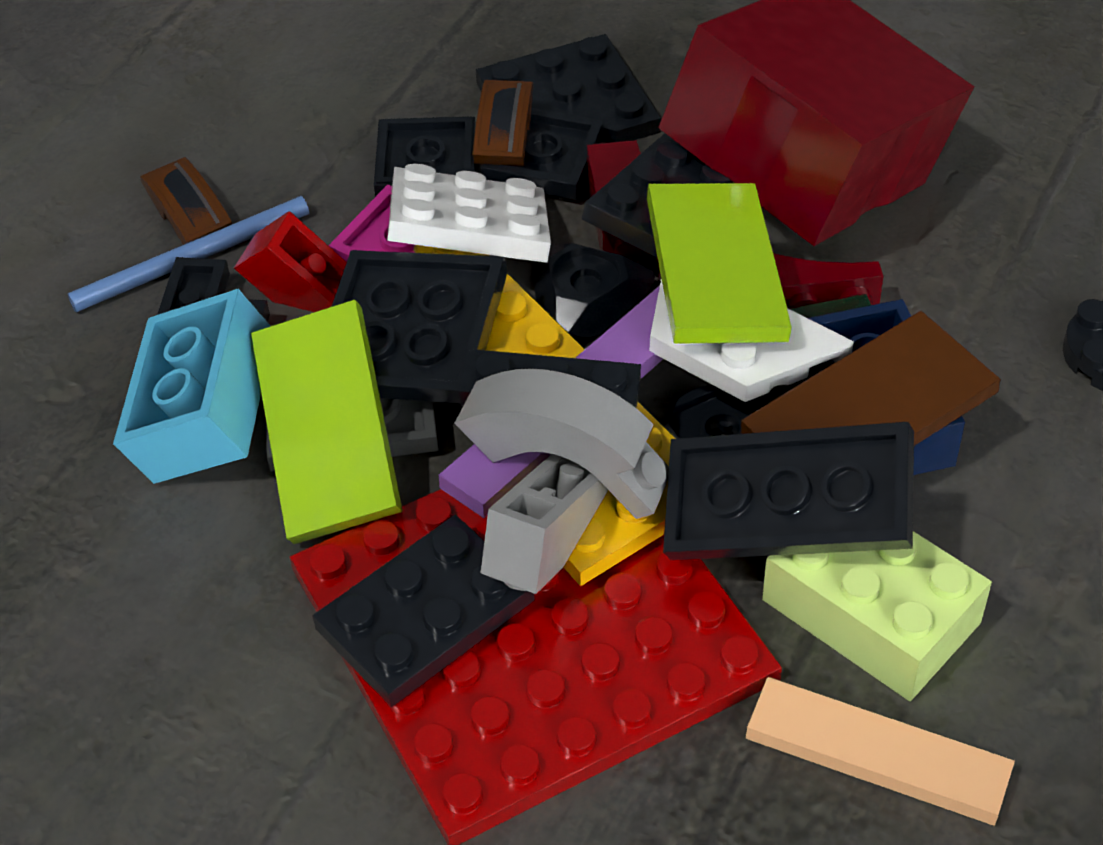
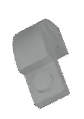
[455,369,669,519]

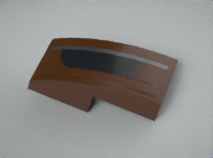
[472,80,534,166]
[140,157,232,245]

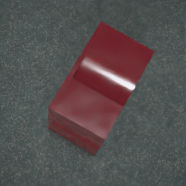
[659,0,975,246]

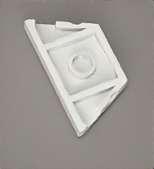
[649,279,854,402]

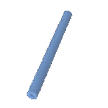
[67,196,309,312]

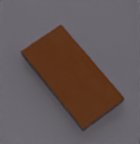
[741,311,1001,446]

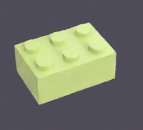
[762,531,992,702]

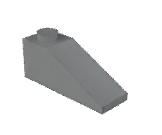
[481,454,608,594]

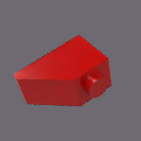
[234,211,347,312]

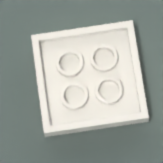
[387,164,551,263]

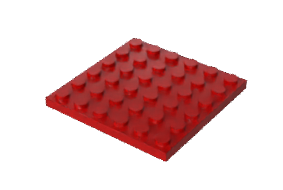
[289,489,782,845]

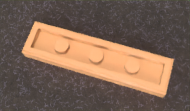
[746,677,1015,826]

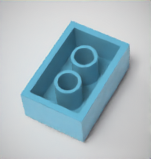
[113,289,270,484]

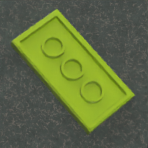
[647,183,792,344]
[251,300,403,544]

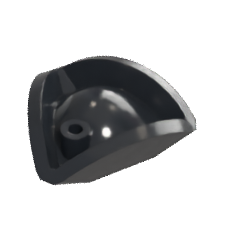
[534,243,655,337]

